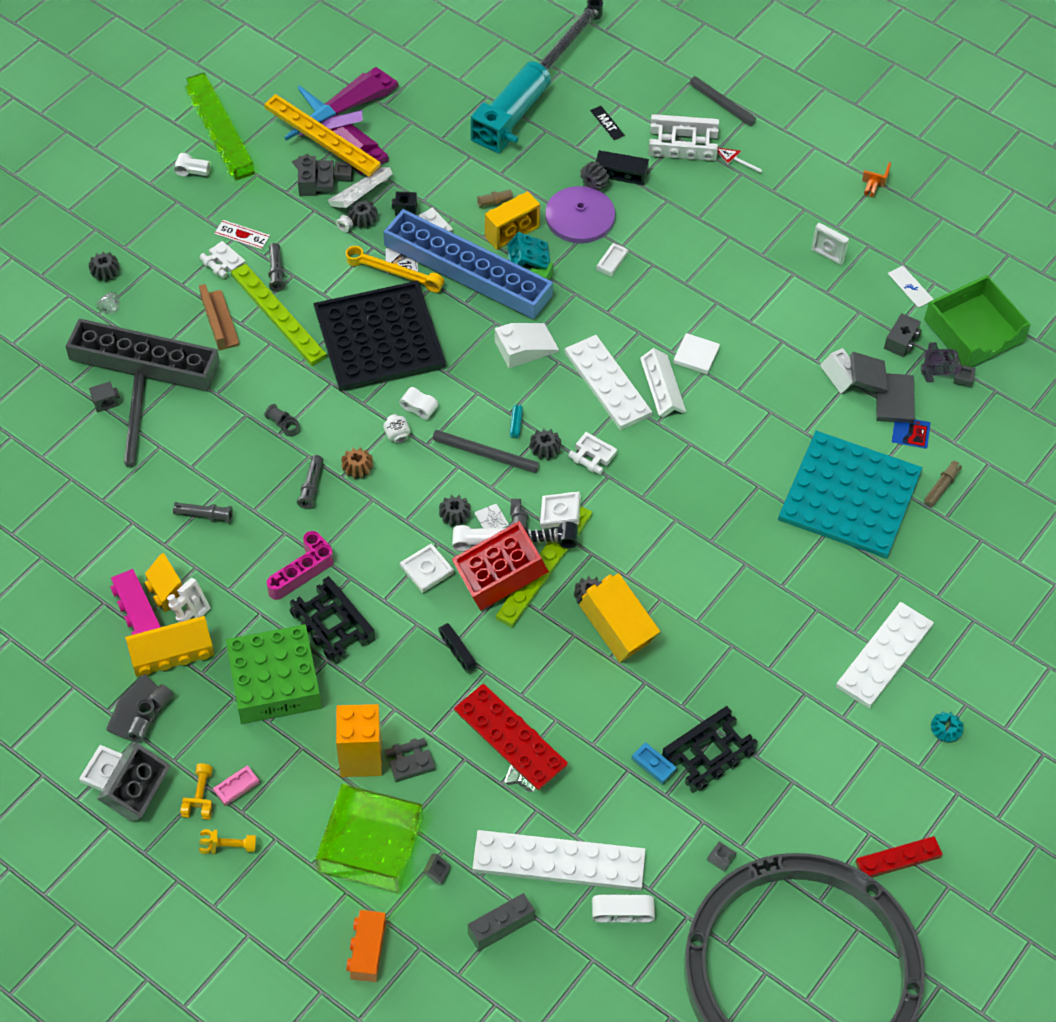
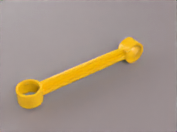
[346,246,445,293]

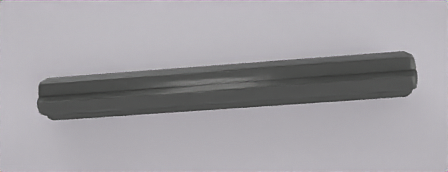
[690,76,756,126]

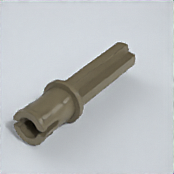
[924,461,962,507]

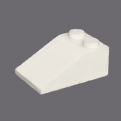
[495,323,559,368]

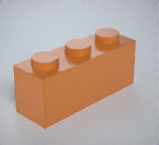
[346,910,386,982]

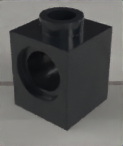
[392,191,417,216]

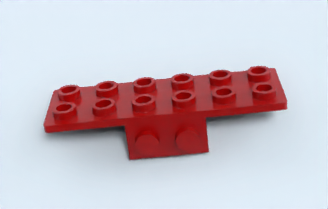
[454,684,568,790]

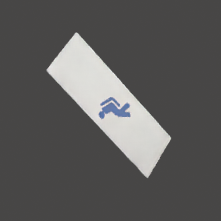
[888,266,934,308]

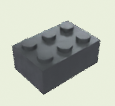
[97,743,171,822]

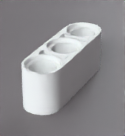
[592,895,655,923]

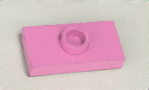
[213,765,260,806]

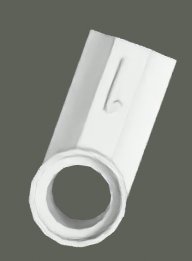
[174,153,211,176]

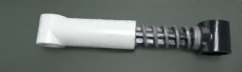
[452,522,578,552]

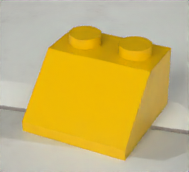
[144,553,182,613]

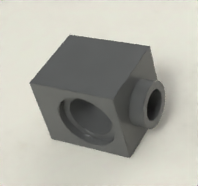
[89,382,120,413]

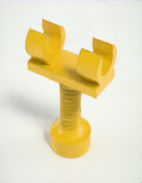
[180,763,213,819]
[199,829,256,854]

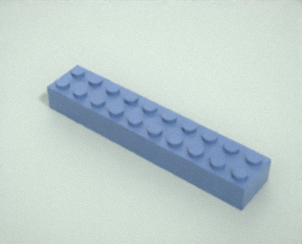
[383,209,553,319]

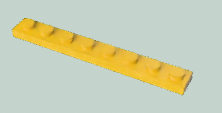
[264,94,381,177]

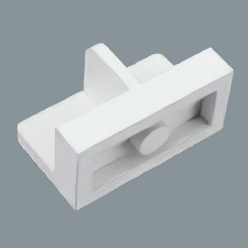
[820,348,853,394]

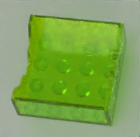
[315,784,423,894]

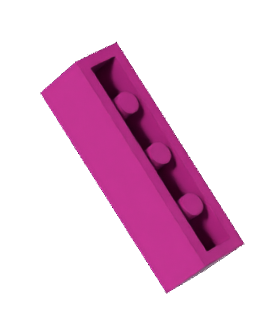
[110,569,160,635]

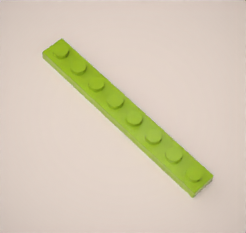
[231,263,327,367]
[496,506,592,628]

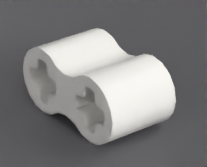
[399,387,439,420]

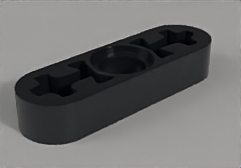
[438,623,477,673]

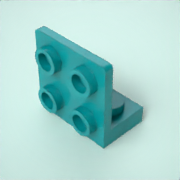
[507,232,550,270]

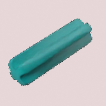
[509,405,523,438]

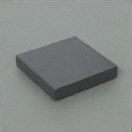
[850,352,888,394]

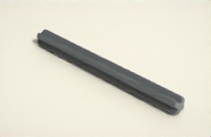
[124,373,145,467]
[433,430,539,473]

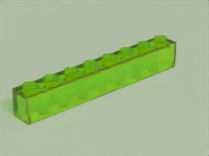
[185,72,255,181]

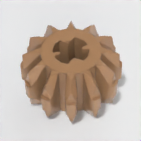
[341,447,373,479]

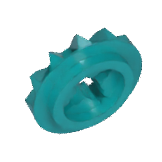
[931,711,964,742]

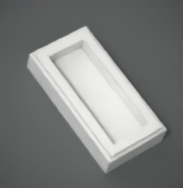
[596,243,628,277]

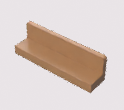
[199,284,239,351]

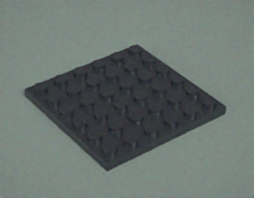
[313,280,446,391]

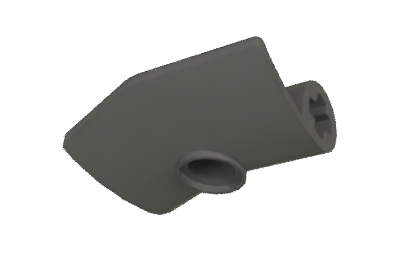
[106,674,174,743]

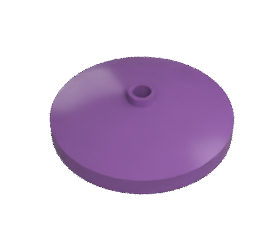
[545,186,615,244]

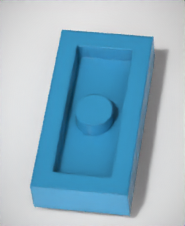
[632,742,677,785]

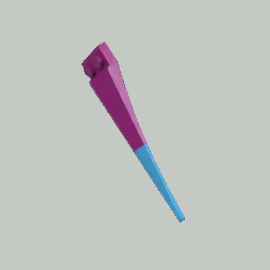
[285,67,399,140]
[298,85,389,175]

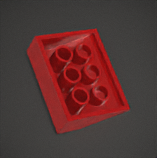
[452,521,549,611]

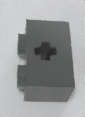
[884,313,922,357]

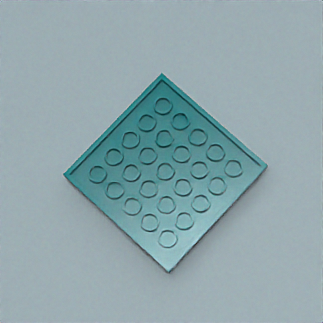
[778,430,923,559]

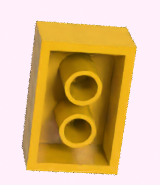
[485,191,540,250]

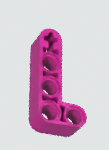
[267,531,333,600]

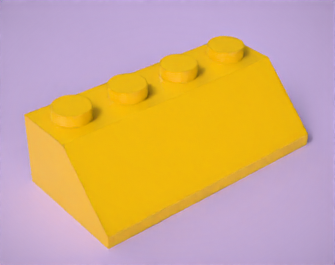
[125,616,215,677]

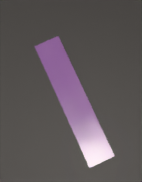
[299,110,363,137]

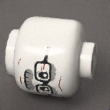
[383,414,410,443]

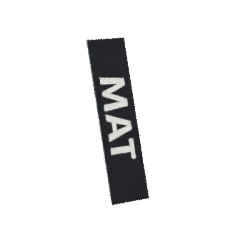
[590,106,625,140]

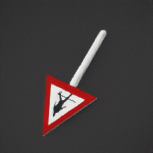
[717,148,762,173]

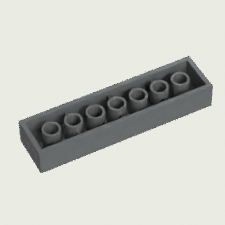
[65,318,220,391]

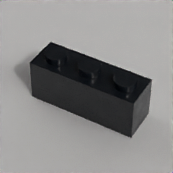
[596,150,649,186]

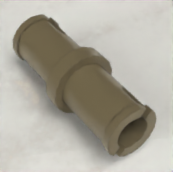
[477,189,513,207]

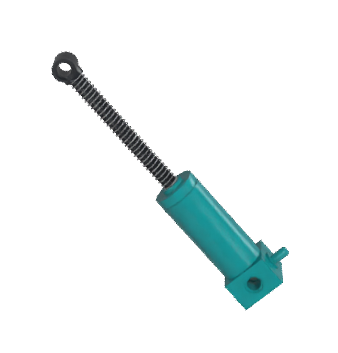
[470,0,603,154]

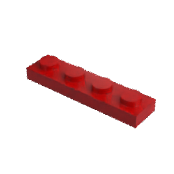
[855,836,943,878]

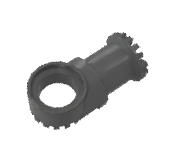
[264,404,300,437]
[510,499,529,531]

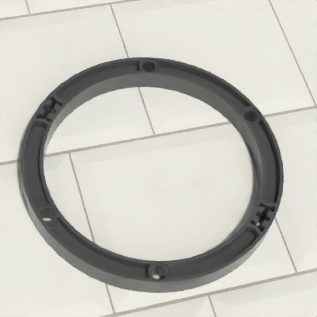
[684,853,925,1022]

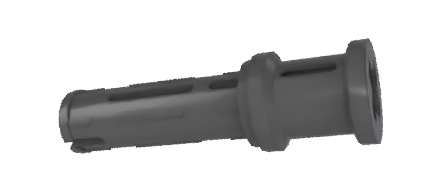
[268,243,285,292]
[297,455,323,509]
[173,502,233,523]

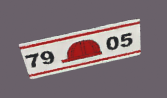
[214,220,270,249]

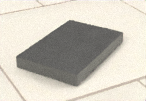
[876,373,915,423]

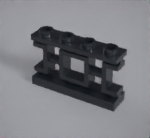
[289,576,375,664]
[662,706,758,793]

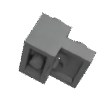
[298,156,334,196]

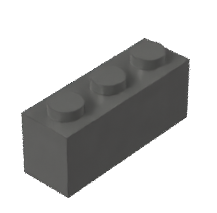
[468,893,535,951]

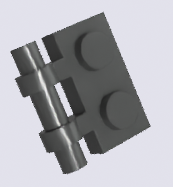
[385,738,435,782]

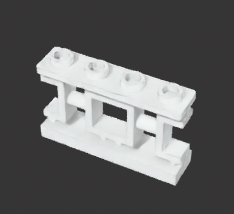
[648,114,719,161]

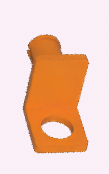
[862,162,891,197]

